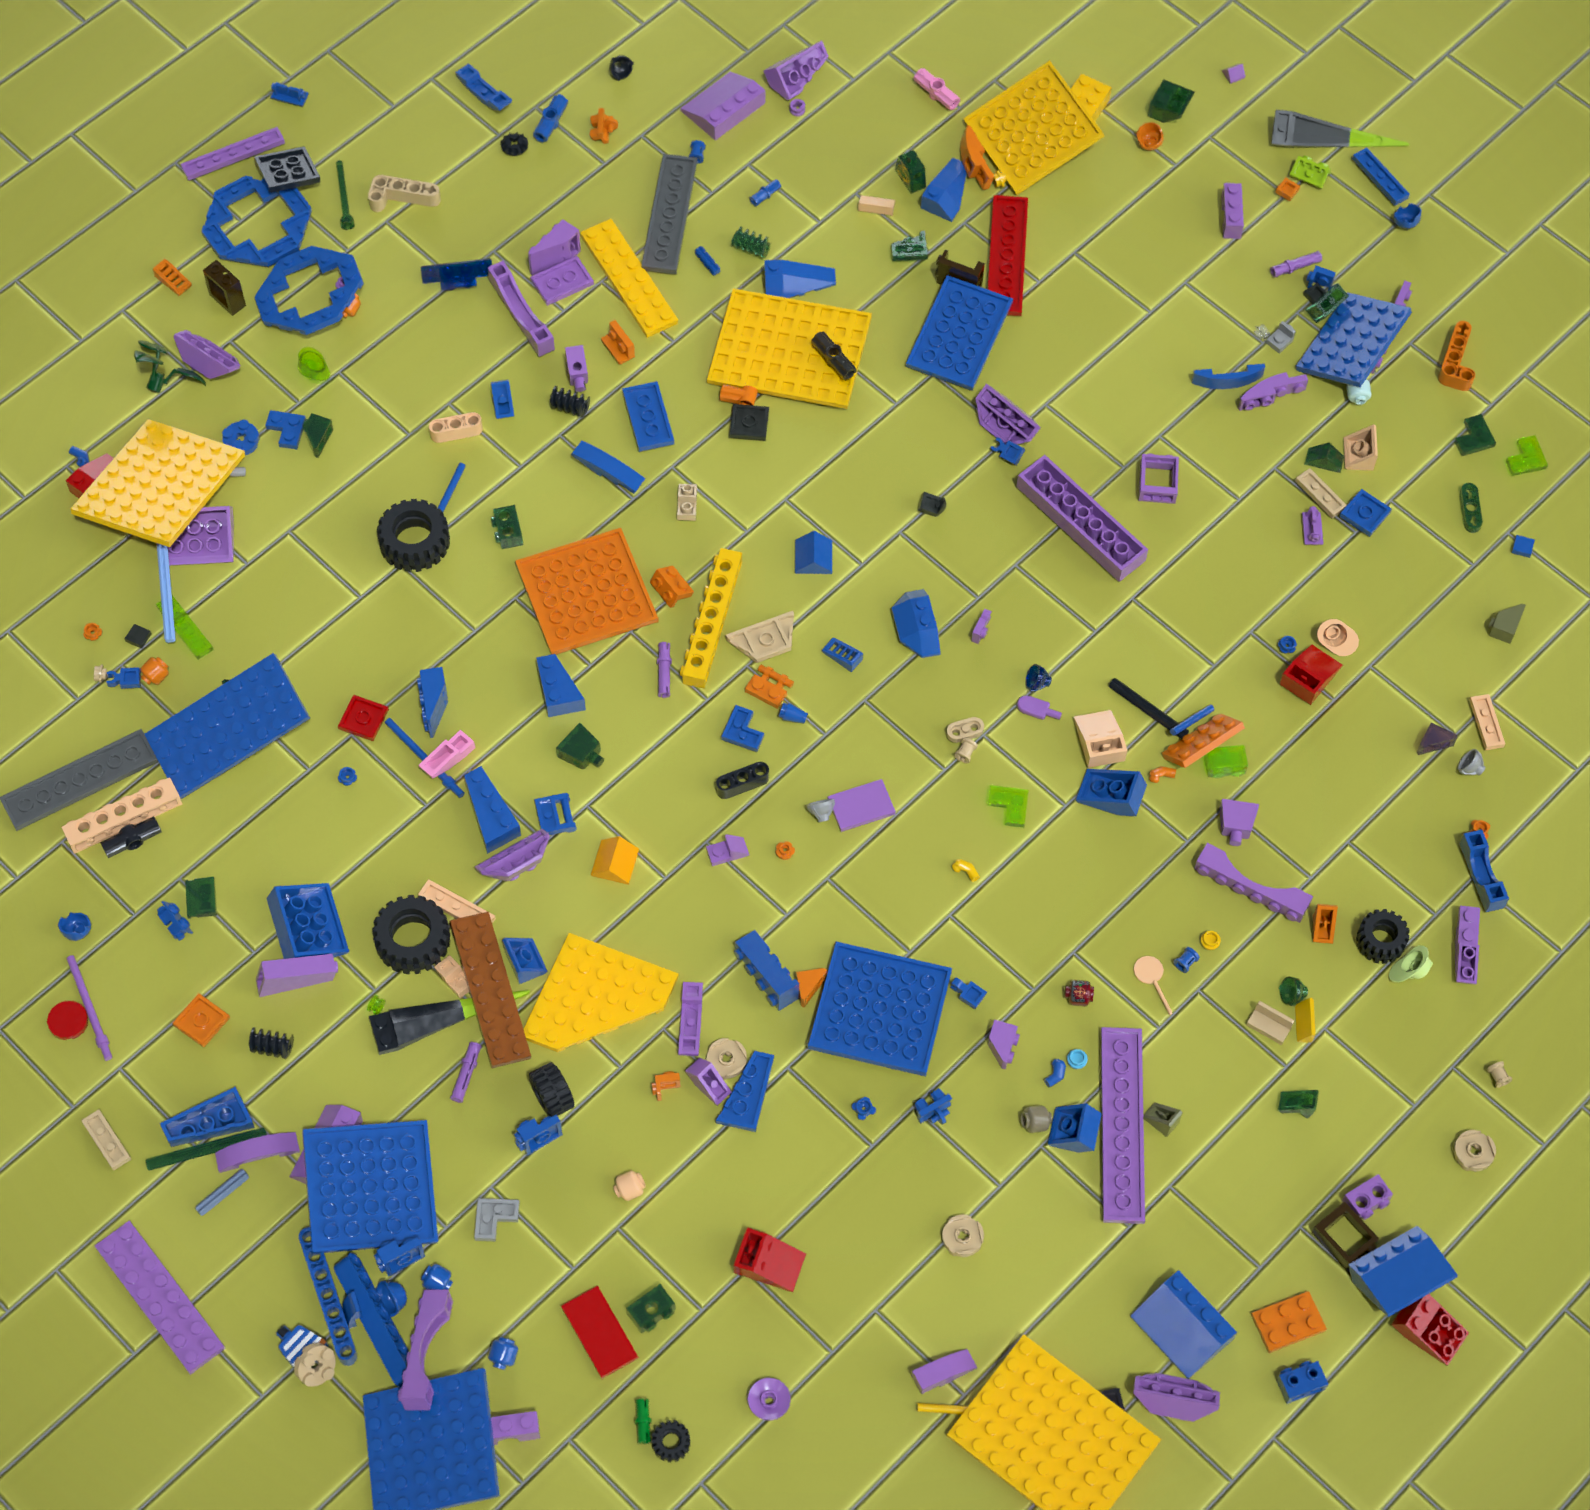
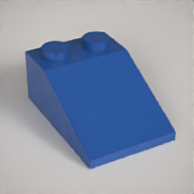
[1076,769,1147,816]

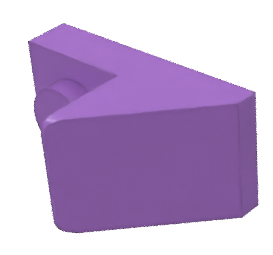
[706,834,749,866]

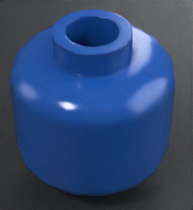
[420,1264,453,1290]
[488,1337,518,1370]

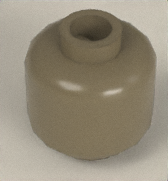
[1020,1105,1052,1133]

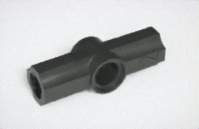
[812,331,857,380]

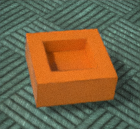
[1275,178,1300,201]

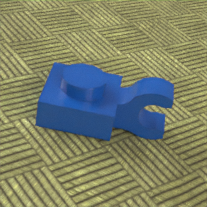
[950,977,987,1009]

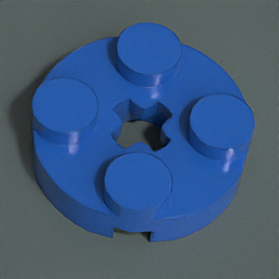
[222,420,260,455]

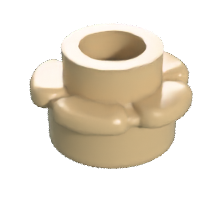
[94,664,107,683]

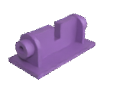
[1302,506,1323,545]

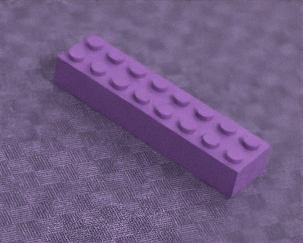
[1017,455,1148,582]

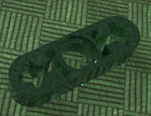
[1460,483,1483,533]

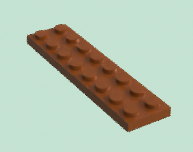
[450,911,531,1068]

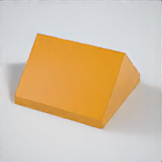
[591,836,639,885]

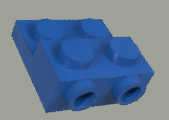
[514,1115,563,1156]
[374,1237,426,1277]

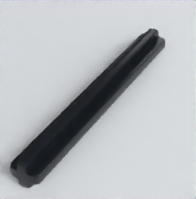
[1109,678,1189,739]

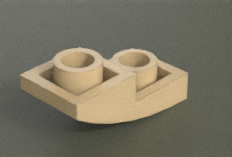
[677,484,697,521]

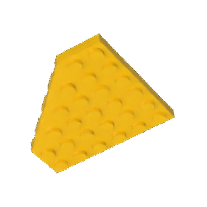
[523,933,679,1052]

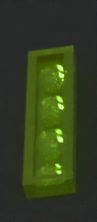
[156,595,214,660]

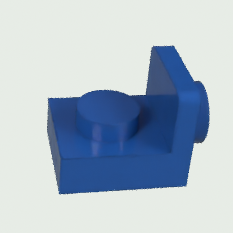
[1306,265,1336,288]

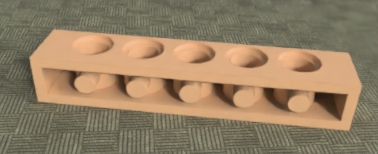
[62,778,182,854]

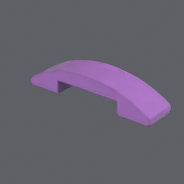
[678,982,703,1056]
[215,1132,300,1173]

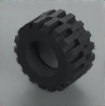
[1356,909,1410,964]
[529,1062,574,1117]

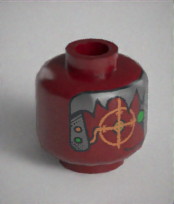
[1065,980,1094,1007]

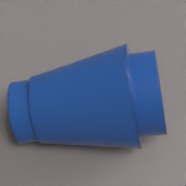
[778,702,808,724]

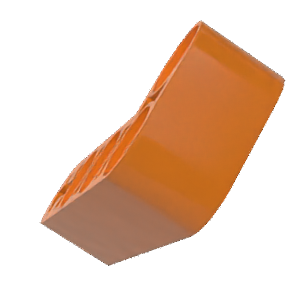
[1438,321,1475,391]

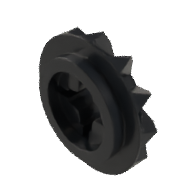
[501,132,528,156]

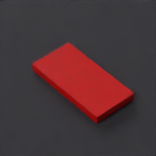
[561,1286,639,1379]

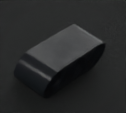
[716,762,769,799]

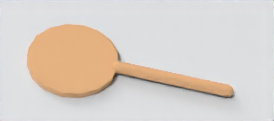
[1134,956,1172,1015]

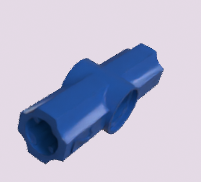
[533,94,568,143]

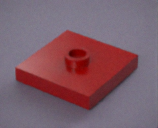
[338,695,389,741]

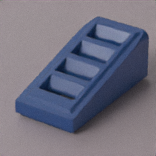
[822,637,863,672]

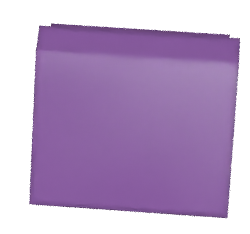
[1222,64,1245,84]

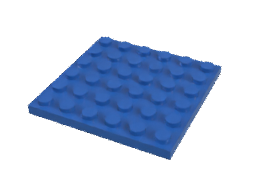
[808,941,952,1077]
[302,1120,438,1254]
[363,1368,500,1510]

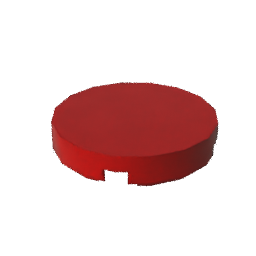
[47,1001,88,1040]

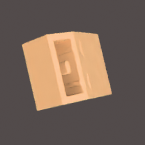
[1074,710,1127,768]

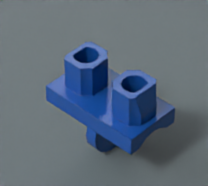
[914,1088,952,1125]

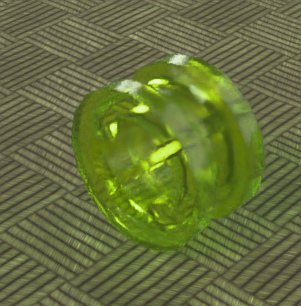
[367,995,386,1015]

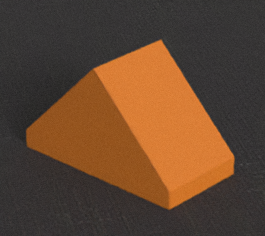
[1313,904,1338,944]
[796,968,827,1008]

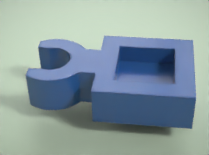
[991,437,1025,466]
[106,667,141,689]

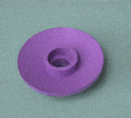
[748,1378,791,1421]

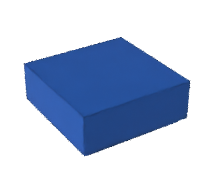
[1512,535,1535,558]

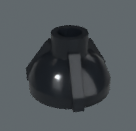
[610,55,634,81]

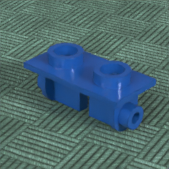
[270,82,309,107]
[157,901,193,941]

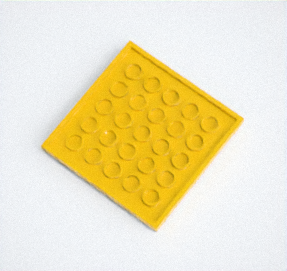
[963,60,1105,195]

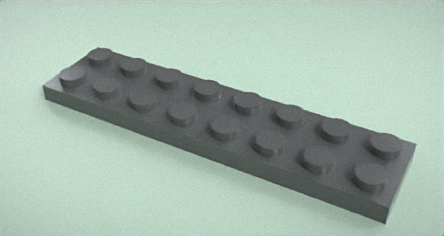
[641,154,698,274]
[0,729,159,831]

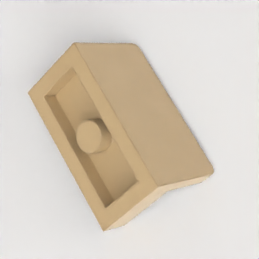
[1246,1001,1294,1045]

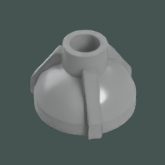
[1458,749,1485,776]
[806,799,835,822]

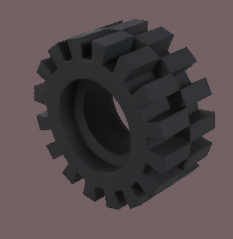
[652,1420,691,1463]

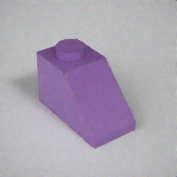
[685,1058,731,1106]

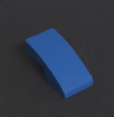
[342,1292,363,1329]

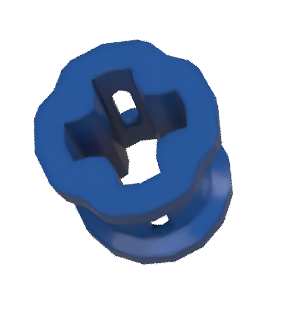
[689,140,706,164]
[1174,947,1200,973]

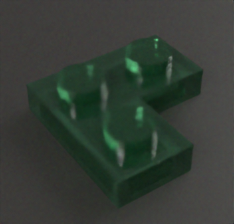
[1454,414,1496,456]

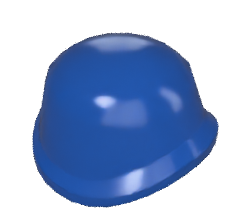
[376,1280,407,1317]

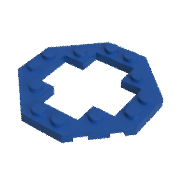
[201,176,312,267]
[254,246,364,335]

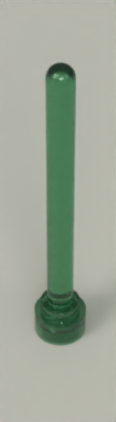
[336,160,355,230]

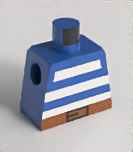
[276,1325,329,1369]

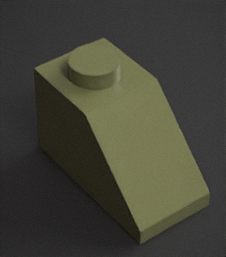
[1488,604,1526,644]

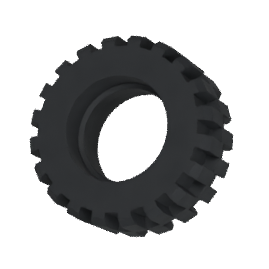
[377,499,450,572]
[372,895,451,974]

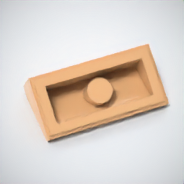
[858,195,895,216]

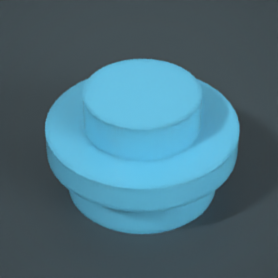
[1067,1049,1088,1069]

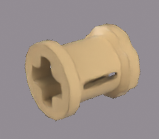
[954,738,978,763]
[1487,1061,1513,1088]

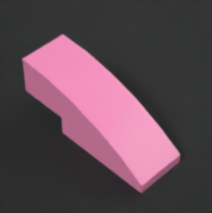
[418,730,476,779]

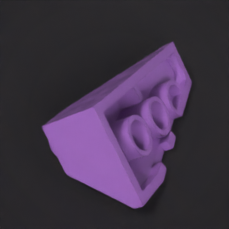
[763,41,829,100]

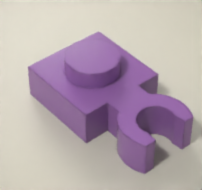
[971,609,992,644]

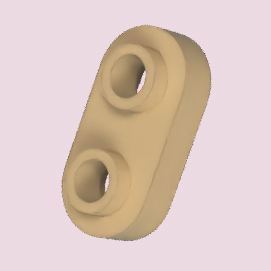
[947,717,984,743]

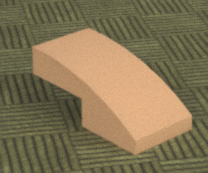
[434,955,469,998]

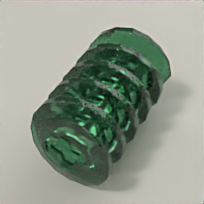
[731,226,771,259]

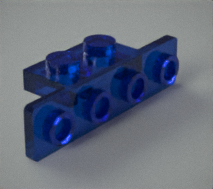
[421,258,492,290]

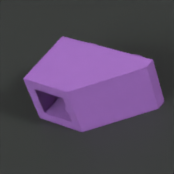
[988,1020,1020,1070]

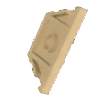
[726,611,794,663]

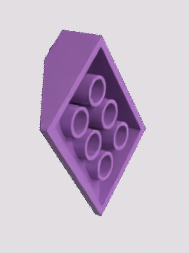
[680,72,765,140]
[157,506,234,565]

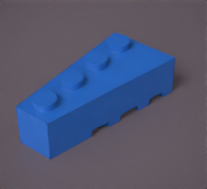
[464,766,521,854]

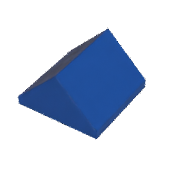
[795,531,832,574]
[502,938,548,984]

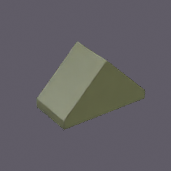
[1143,1103,1183,1137]

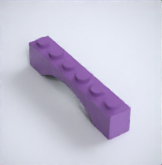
[487,261,555,357]
[1194,843,1313,923]
[398,1290,453,1410]

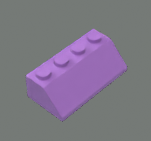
[289,1105,363,1185]

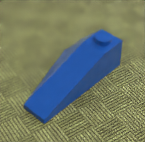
[921,158,967,222]
[764,260,836,298]

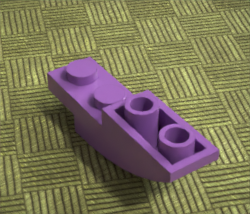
[1238,372,1308,411]
[1455,906,1480,985]

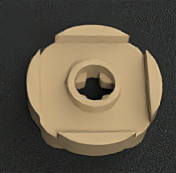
[707,1038,747,1080]
[1454,1130,1496,1171]
[942,1215,984,1257]
[294,1343,336,1386]

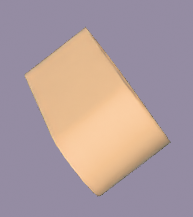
[429,412,483,443]

